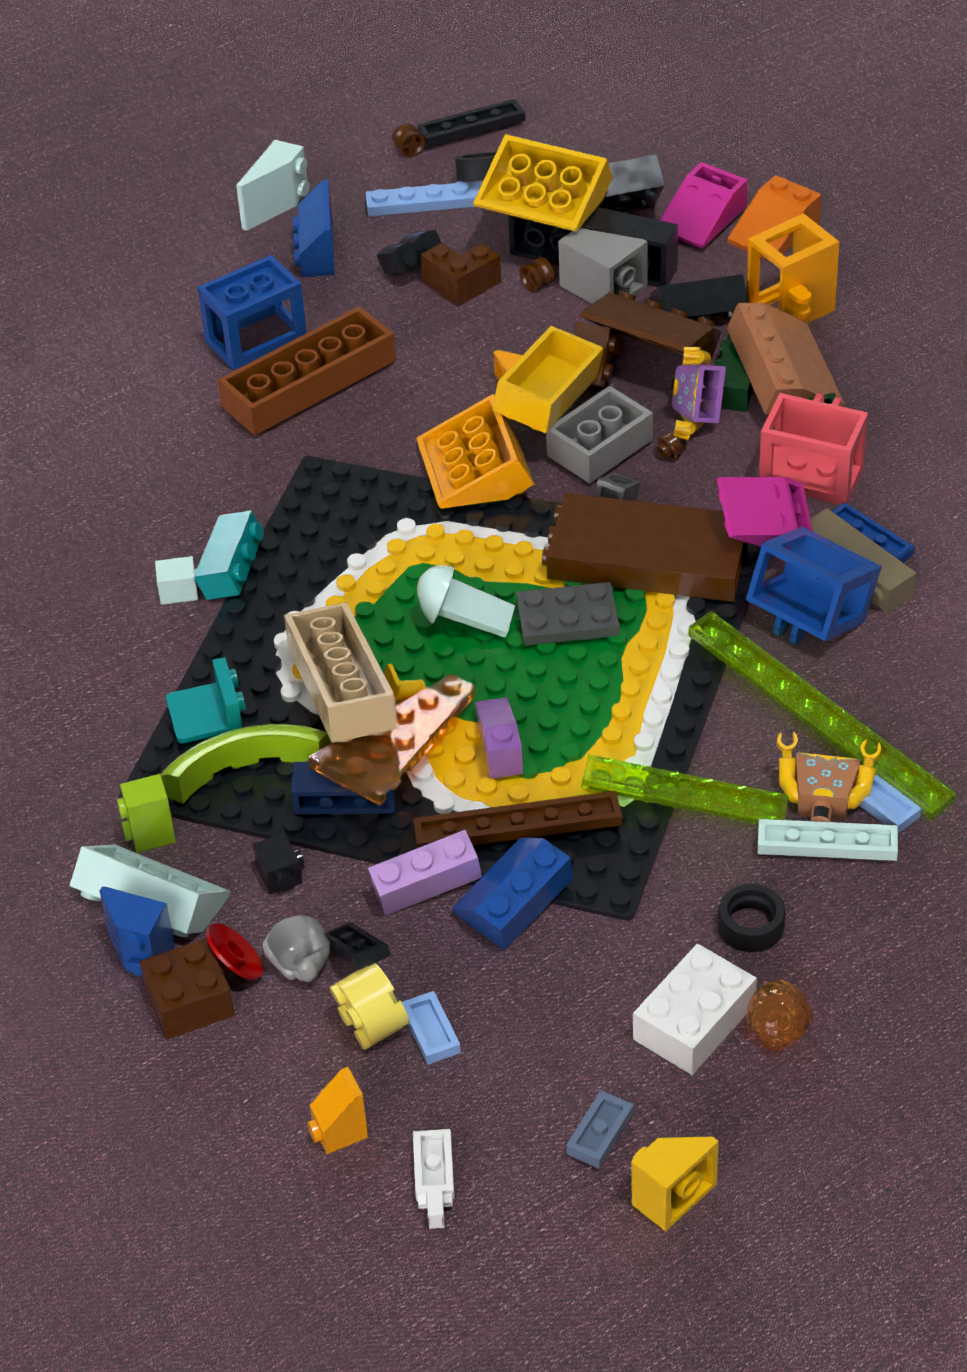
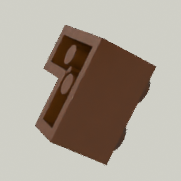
[421,243,501,307]
[574,322,624,388]

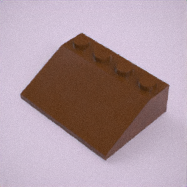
[580,291,721,360]

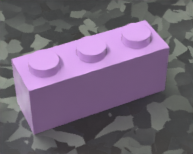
[368,830,482,916]

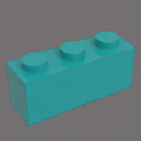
[194,510,264,600]

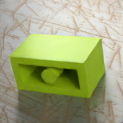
[116,774,176,853]

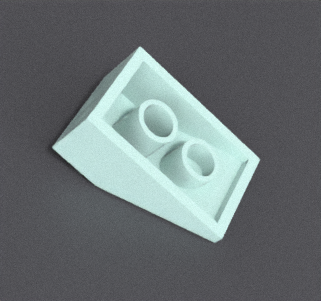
[236,140,310,231]

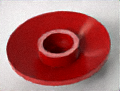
[206,923,263,980]

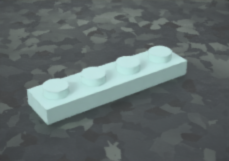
[757,819,898,861]

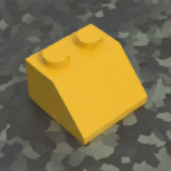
[631,1137,719,1232]

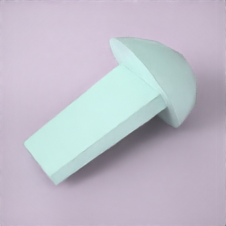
[417,565,515,637]

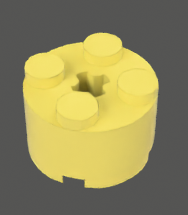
[329,963,410,1050]

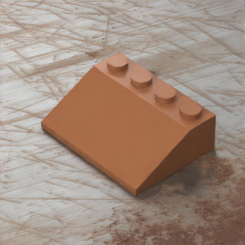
[727,303,846,414]

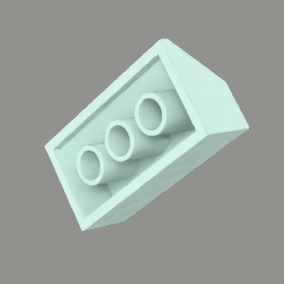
[69,845,231,937]

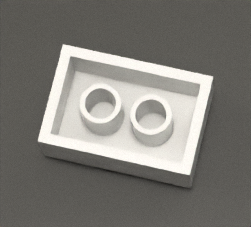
[633,943,757,1075]

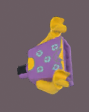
[671,347,726,440]

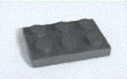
[516,582,620,646]

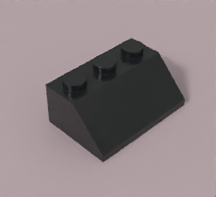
[650,274,747,321]

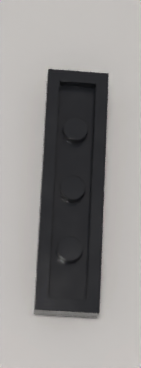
[417,99,525,147]

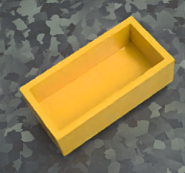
[492,326,604,433]

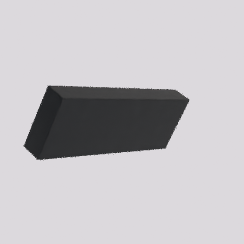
[325,922,391,970]

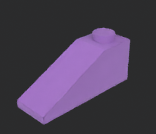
[475,697,523,779]

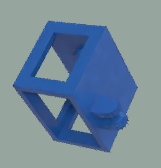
[197,255,307,370]
[746,527,882,645]

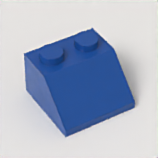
[99,886,175,976]

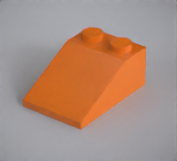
[727,175,821,262]

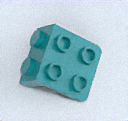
[166,657,246,743]

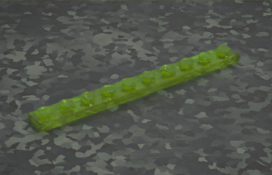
[688,611,956,820]

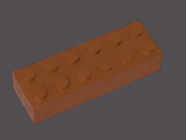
[218,306,396,436]

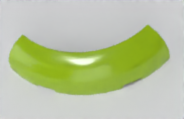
[160,724,338,804]

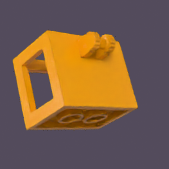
[746,213,839,324]

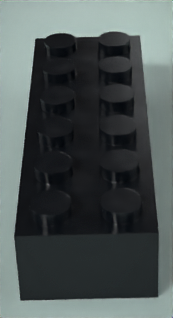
[508,207,678,287]

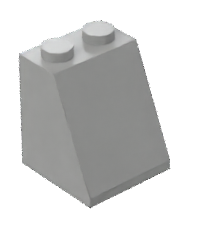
[558,228,648,304]

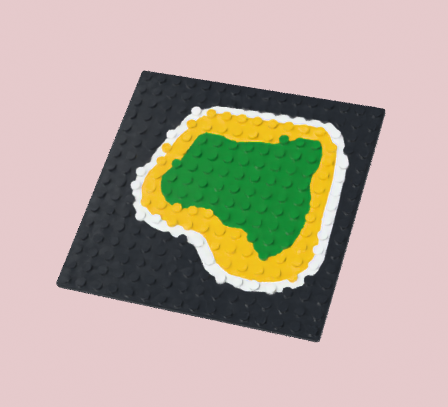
[118,456,761,921]

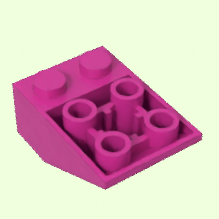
[660,162,748,249]
[717,477,813,550]

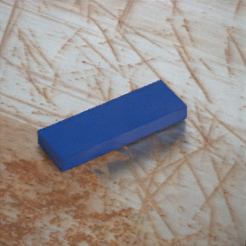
[832,502,915,563]

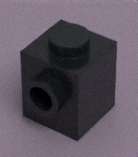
[253,833,305,895]

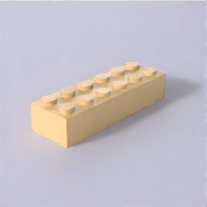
[284,602,398,743]

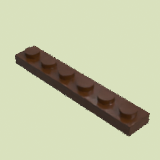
[413,791,622,848]

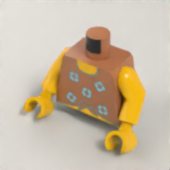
[776,732,882,822]

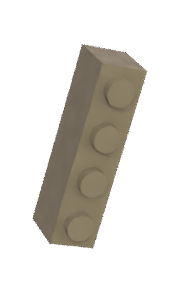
[811,508,917,614]

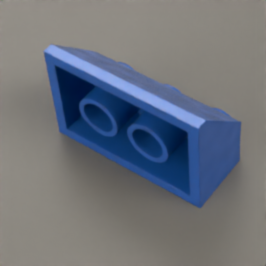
[293,180,335,277]
[452,838,573,951]

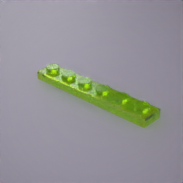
[581,754,789,824]

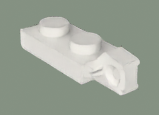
[413,1129,454,1229]

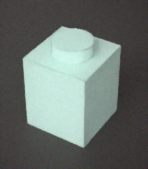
[155,556,199,605]

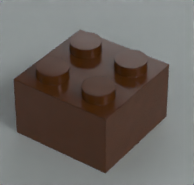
[139,938,235,1040]

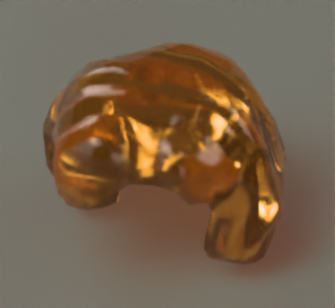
[746,980,814,1051]

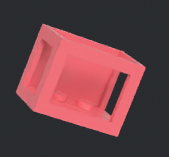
[759,393,868,505]

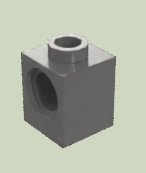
[594,472,641,501]

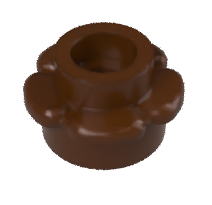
[656,432,683,460]

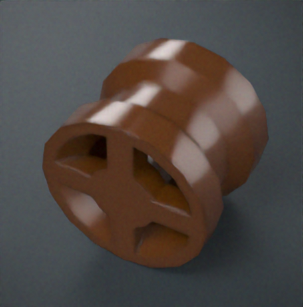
[392,123,425,157]
[519,257,555,292]

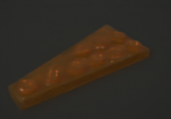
[308,674,475,806]

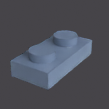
[566,1090,634,1169]

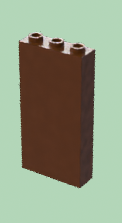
[542,493,747,602]

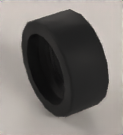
[455,152,497,181]
[718,884,786,952]

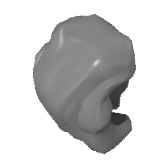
[262,915,331,982]

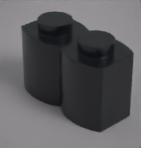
[377,230,442,274]

